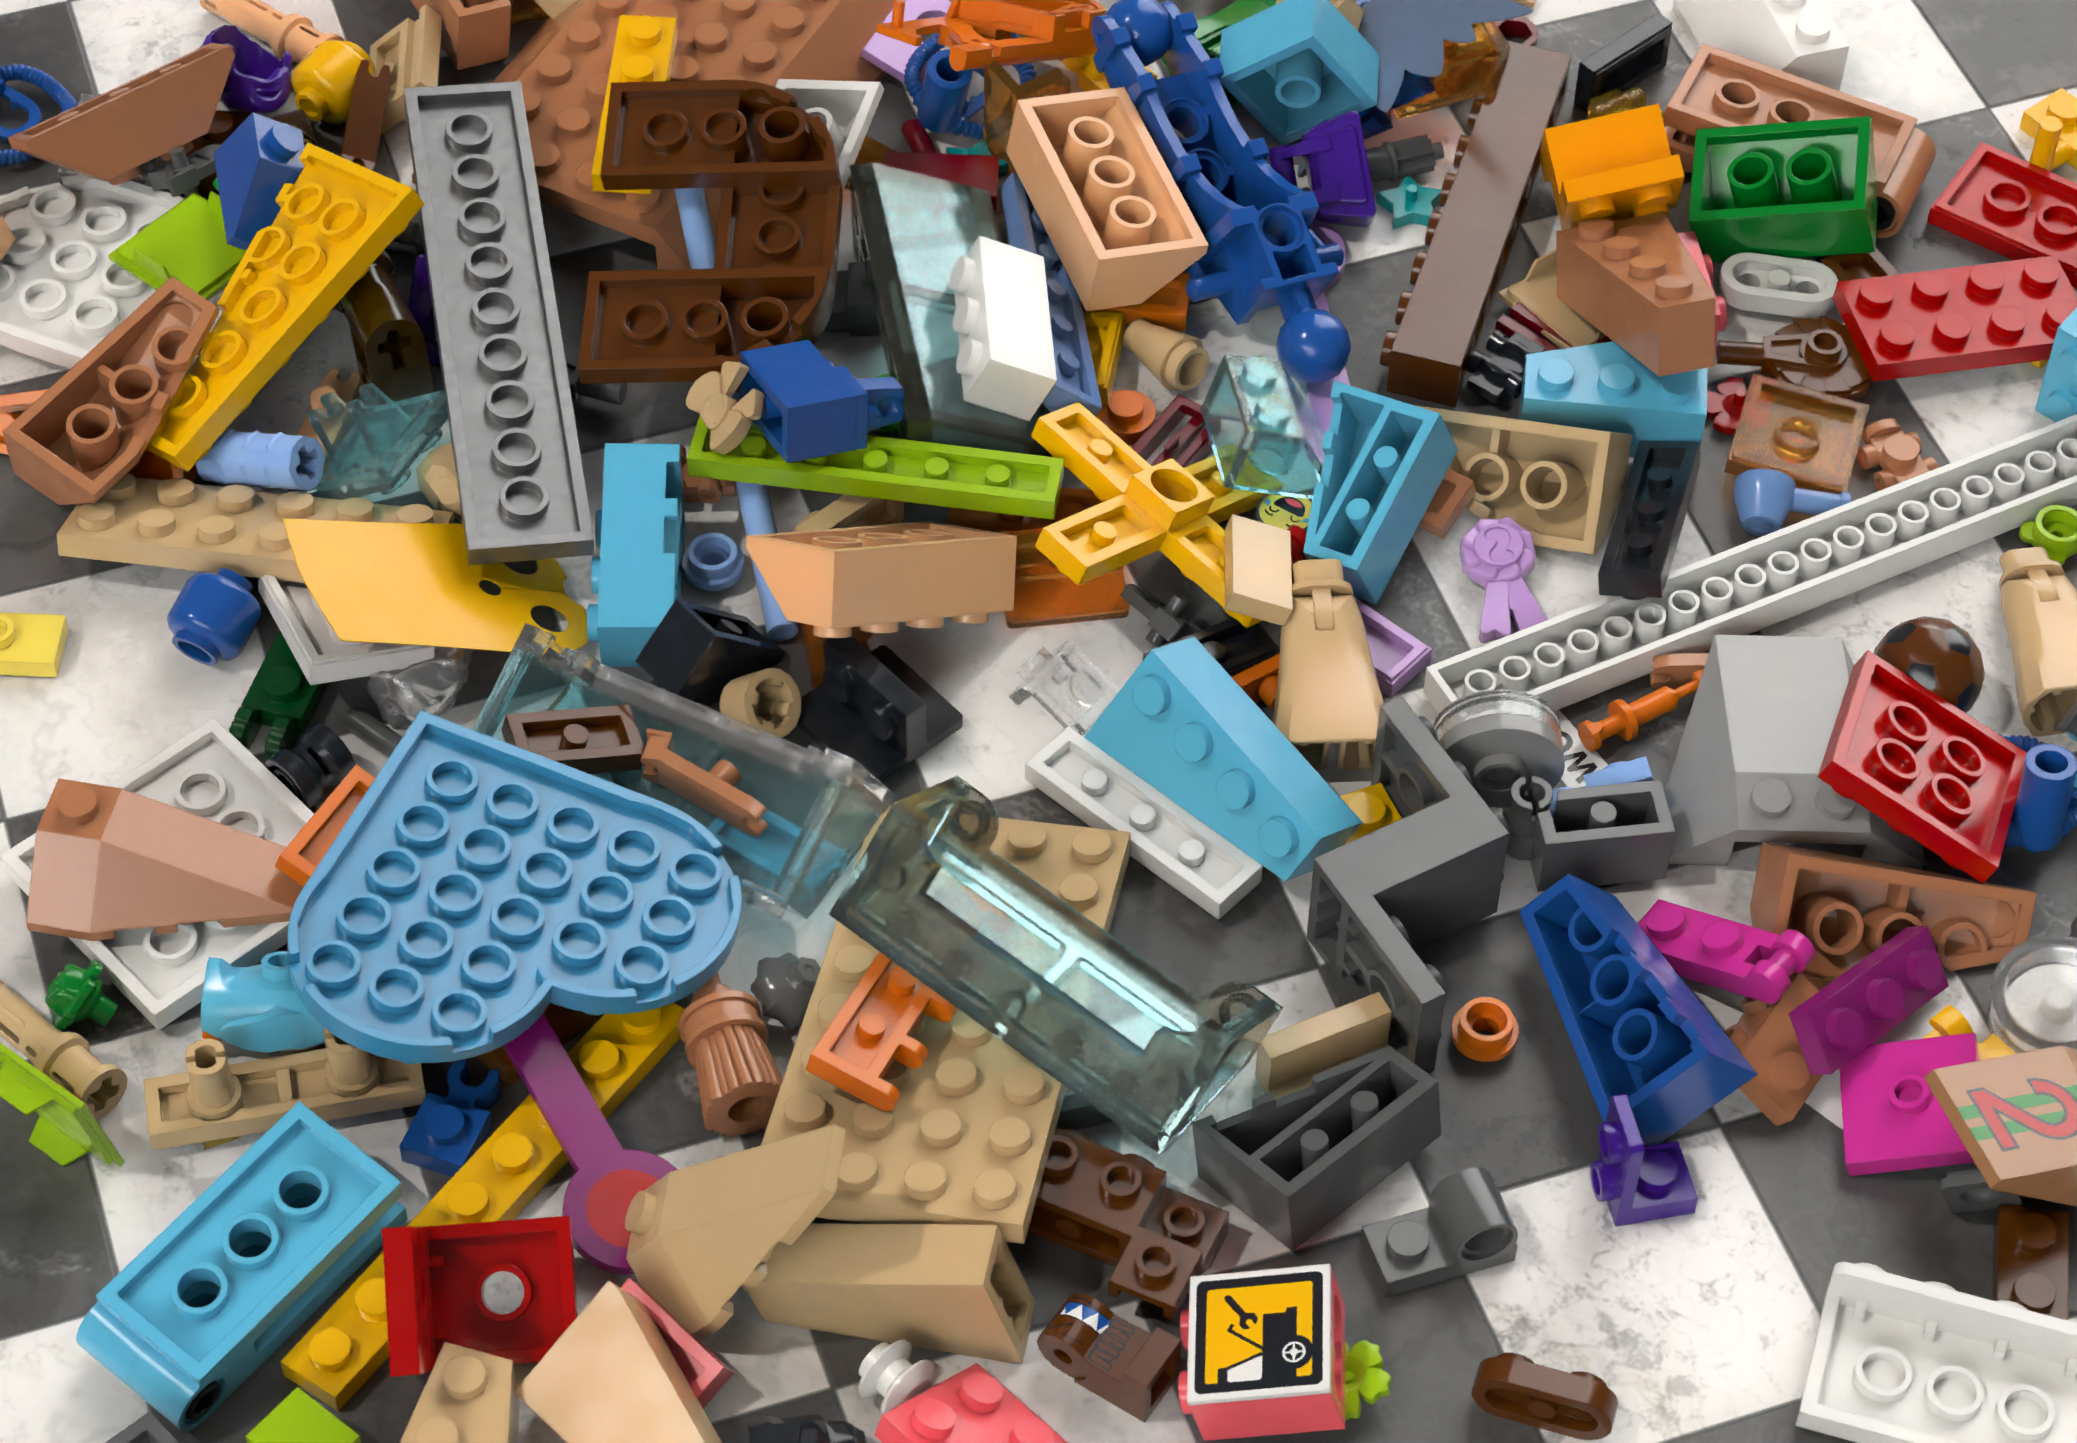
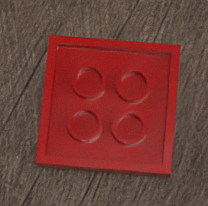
[1817,650,2027,883]

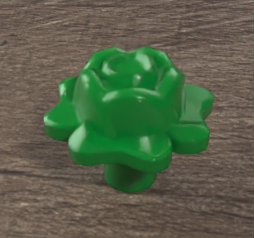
[44,959,118,1031]

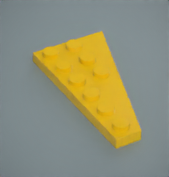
[147,142,425,472]

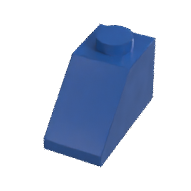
[213,112,305,250]

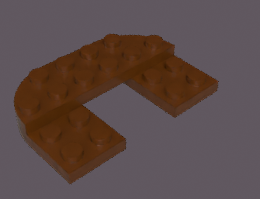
[578,80,843,393]

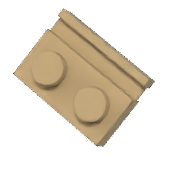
[369,4,442,135]

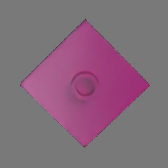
[1839,1033,1979,1176]

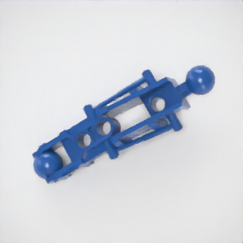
[1091,0,1351,384]

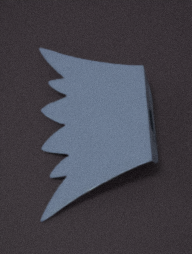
[1297,0,1533,176]

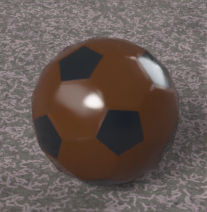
[1873,616,1985,713]

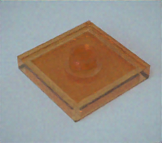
[1724,373,1869,494]

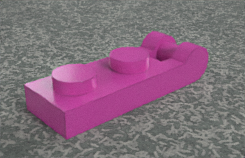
[1637,899,1816,1004]

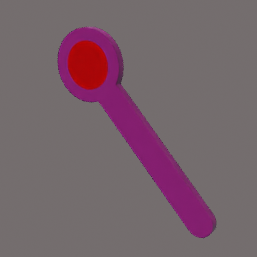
[503,1013,678,1275]

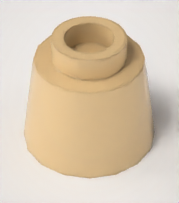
[720,668,801,739]

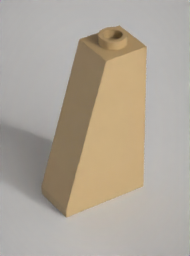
[742,1224,1036,1363]
[514,1280,722,1443]

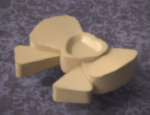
[686,361,764,455]

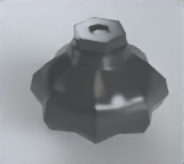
[750,952,821,1030]

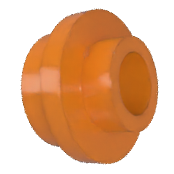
[1451,997,1519,1062]

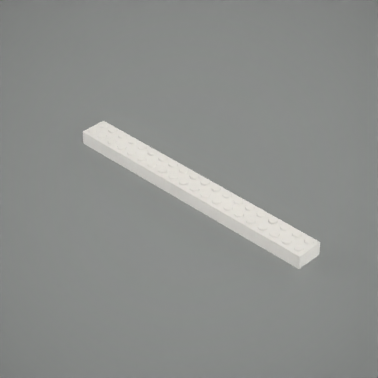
[1423,414,2077,730]

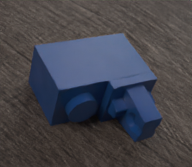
[740,340,904,463]

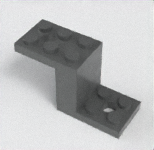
[1306,696,1510,1073]

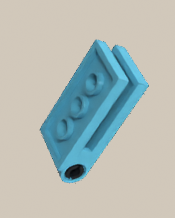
[76,1101,408,1432]

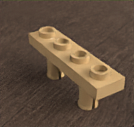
[143,1028,426,1151]

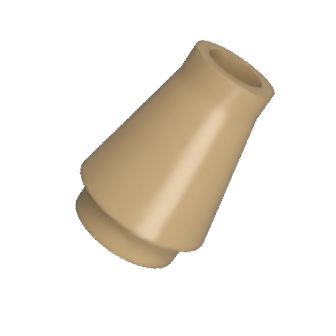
[1123,318,1210,391]

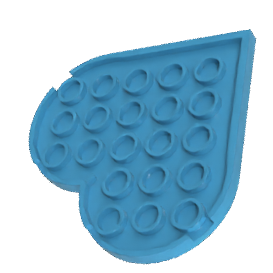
[287,710,742,1064]

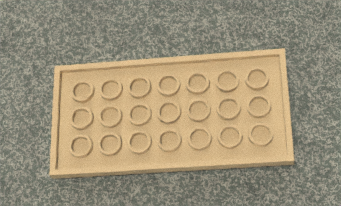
[761,804,1131,1244]

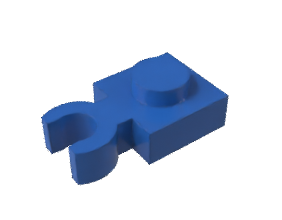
[399,1059,502,1177]

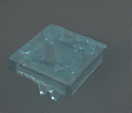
[302,383,448,500]

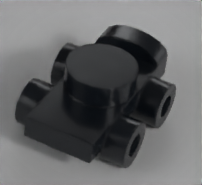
[1465,330,1545,404]

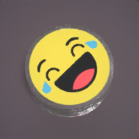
[1255,489,1312,533]

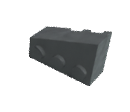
[1192,1045,1441,1251]

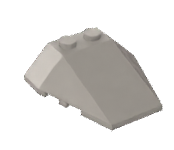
[1664,635,1924,870]

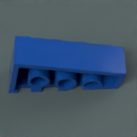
[1519,874,1758,1146]

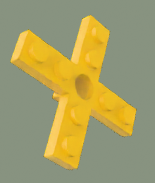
[1031,402,1282,628]

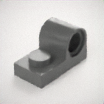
[1360,1167,1518,1298]

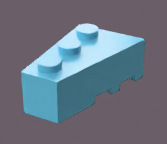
[1303,380,1458,605]
[587,443,686,667]

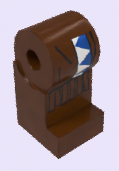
[1037,1293,1181,1423]

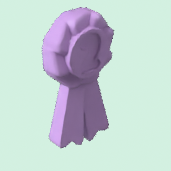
[1459,517,1547,643]

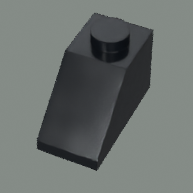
[635,599,786,706]

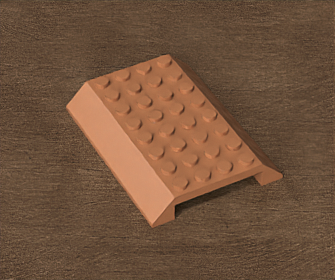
[411,0,930,270]

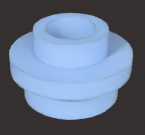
[682,532,744,591]

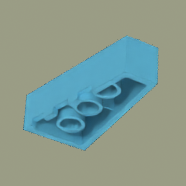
[1084,636,1363,882]

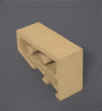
[400,1342,520,1443]

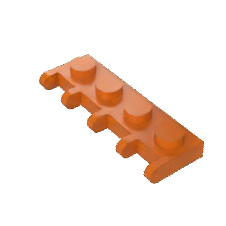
[806,872,1014,1111]

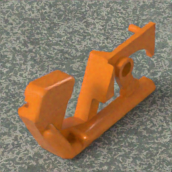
[876,0,1106,71]

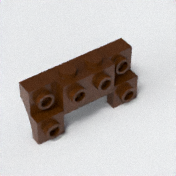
[1028,1128,1230,1321]

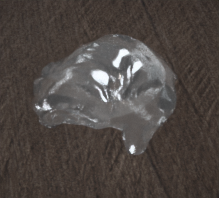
[367,646,474,730]

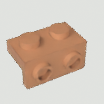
[1724,973,1823,1126]

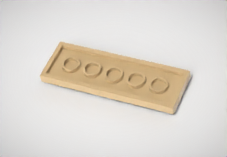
[56,473,454,583]

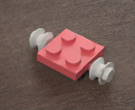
[858,1340,1068,1443]

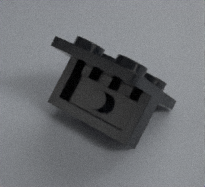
[797,636,963,789]

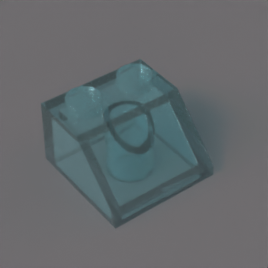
[1201,353,1325,500]

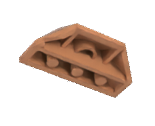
[8,43,235,185]

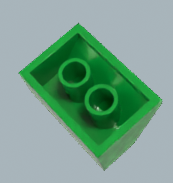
[1688,116,1878,263]

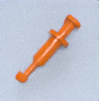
[1577,669,1704,752]

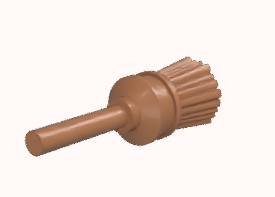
[677,972,783,1138]

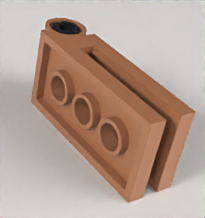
[1663,43,1936,238]

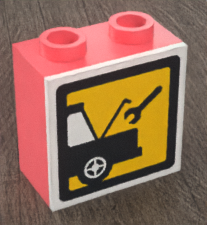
[1178,1264,1345,1441]

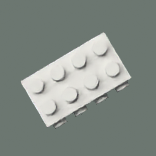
[1795,1262,2077,1443]

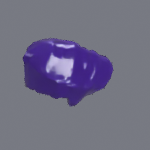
[199,24,293,113]

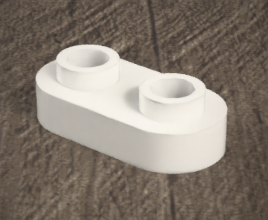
[1718,252,1838,319]

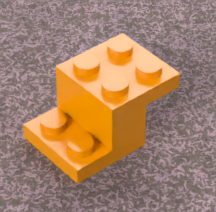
[1540,103,1685,230]

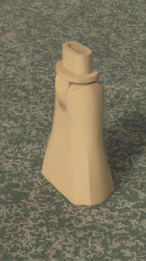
[1999,547,2077,736]
[1272,559,1385,771]

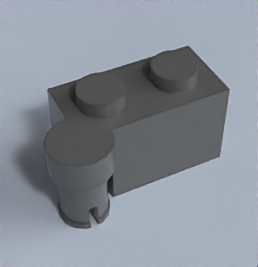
[1503,776,1675,892]

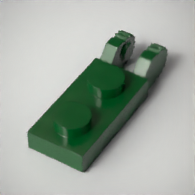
[229,630,329,760]

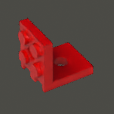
[382,1216,578,1377]

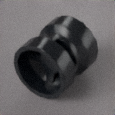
[264,723,356,809]

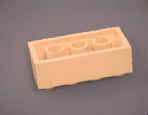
[1006,87,1209,311]
[746,521,1017,638]

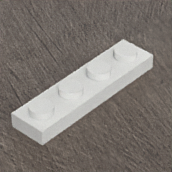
[1025,726,1263,920]

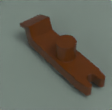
[340,59,390,171]

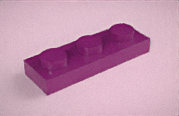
[1788,926,1949,1075]

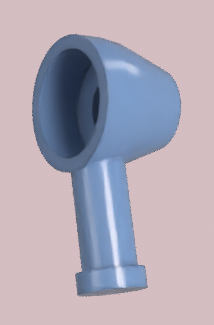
[1733,469,1851,536]

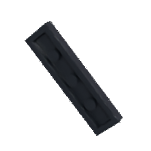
[1598,441,1701,600]

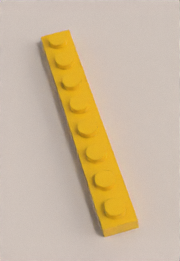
[280,1003,685,1412]

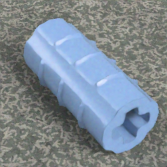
[195,429,325,491]

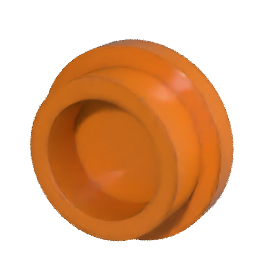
[1096,390,1156,445]

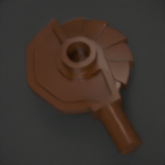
[1716,316,1873,406]

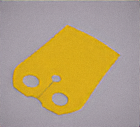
[282,518,588,656]

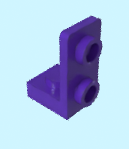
[1590,1094,1698,1227]

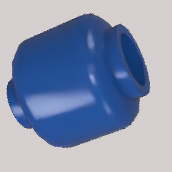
[167,568,261,666]

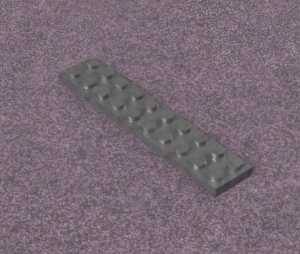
[404,81,594,565]

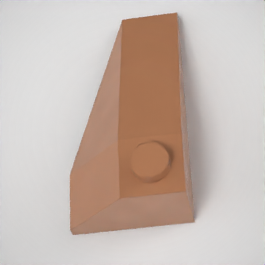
[2,276,219,505]
[1750,842,2037,991]

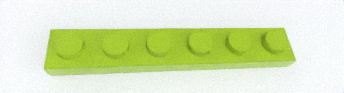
[687,415,1064,520]

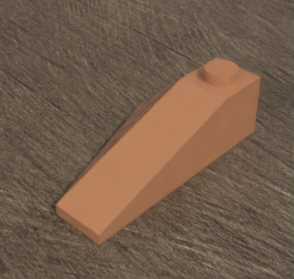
[26,778,303,941]

